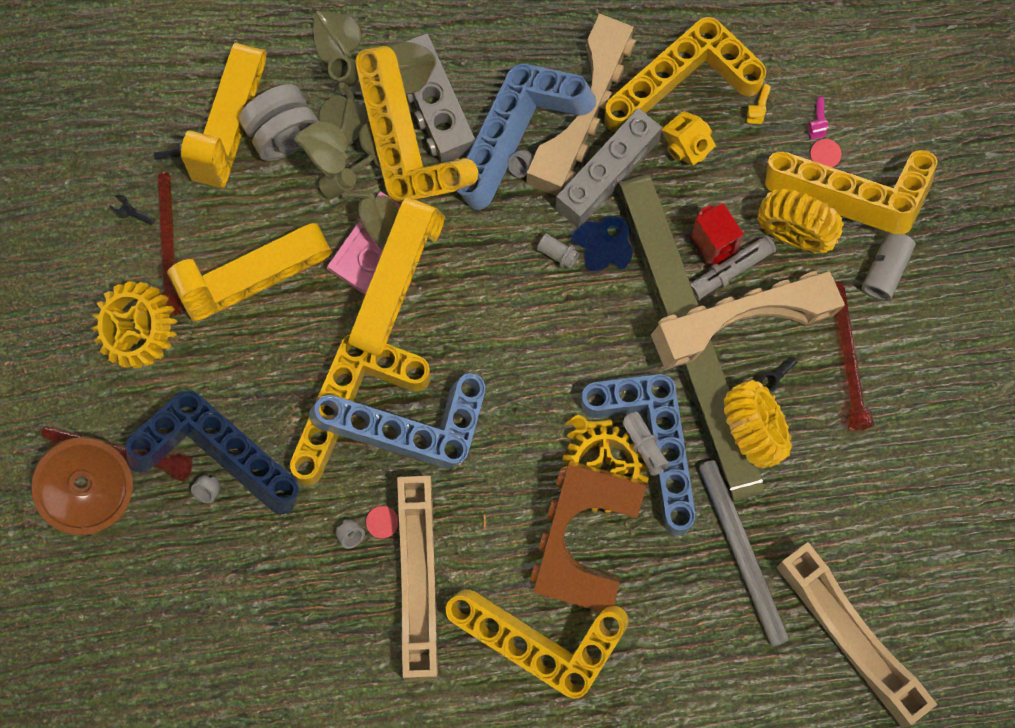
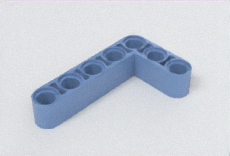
[457,64,596,210]
[309,373,486,468]
[581,374,695,536]

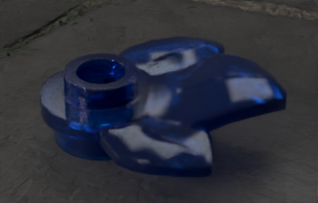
[571,216,633,272]

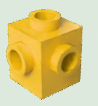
[661,111,716,166]

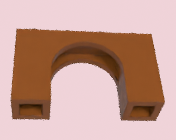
[530,461,647,612]

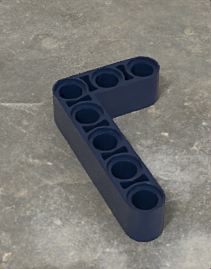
[126,390,299,514]

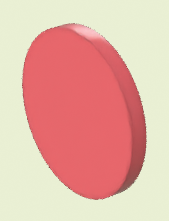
[810,139,842,168]
[366,506,399,539]

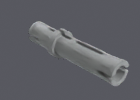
[690,235,776,301]

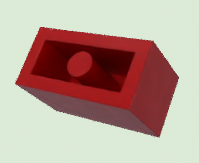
[690,203,744,268]

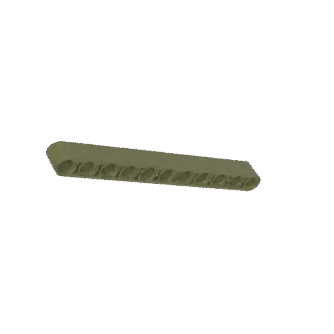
[617,173,764,502]

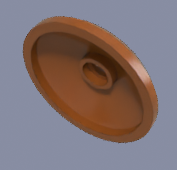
[31,437,133,535]

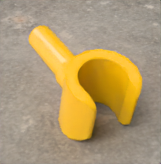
[747,84,771,124]
[565,415,612,439]

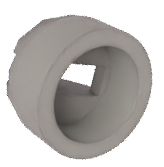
[508,150,534,177]
[191,475,220,504]
[336,519,365,549]

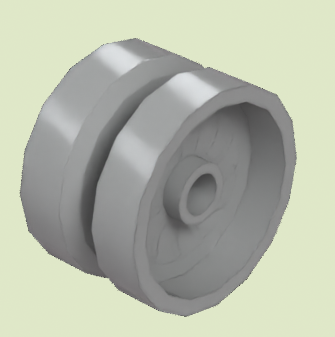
[239,84,319,161]

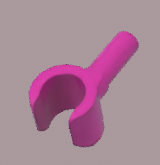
[808,97,828,140]

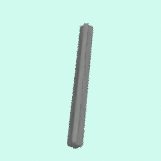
[699,460,788,647]

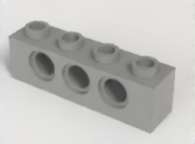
[406,33,475,163]
[555,108,662,229]

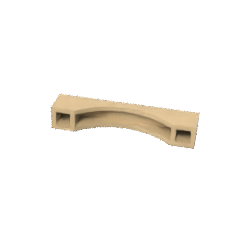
[526,13,636,196]
[651,271,845,370]
[397,476,438,682]
[777,542,938,728]

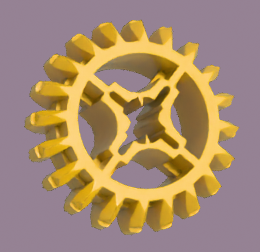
[757,189,844,253]
[91,281,178,368]
[724,380,792,468]
[562,425,649,514]

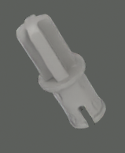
[623,412,670,476]

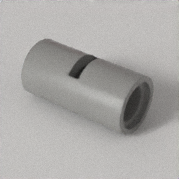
[861,232,916,301]

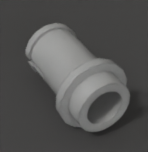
[537,233,579,269]

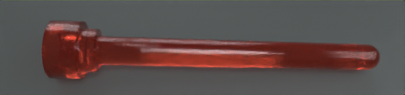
[158,171,184,316]
[835,281,874,431]
[41,427,193,482]

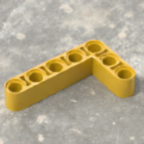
[604,17,766,133]
[181,43,266,189]
[355,46,478,202]
[765,150,937,235]
[348,197,445,357]
[167,223,332,321]
[290,334,431,486]
[446,589,629,698]

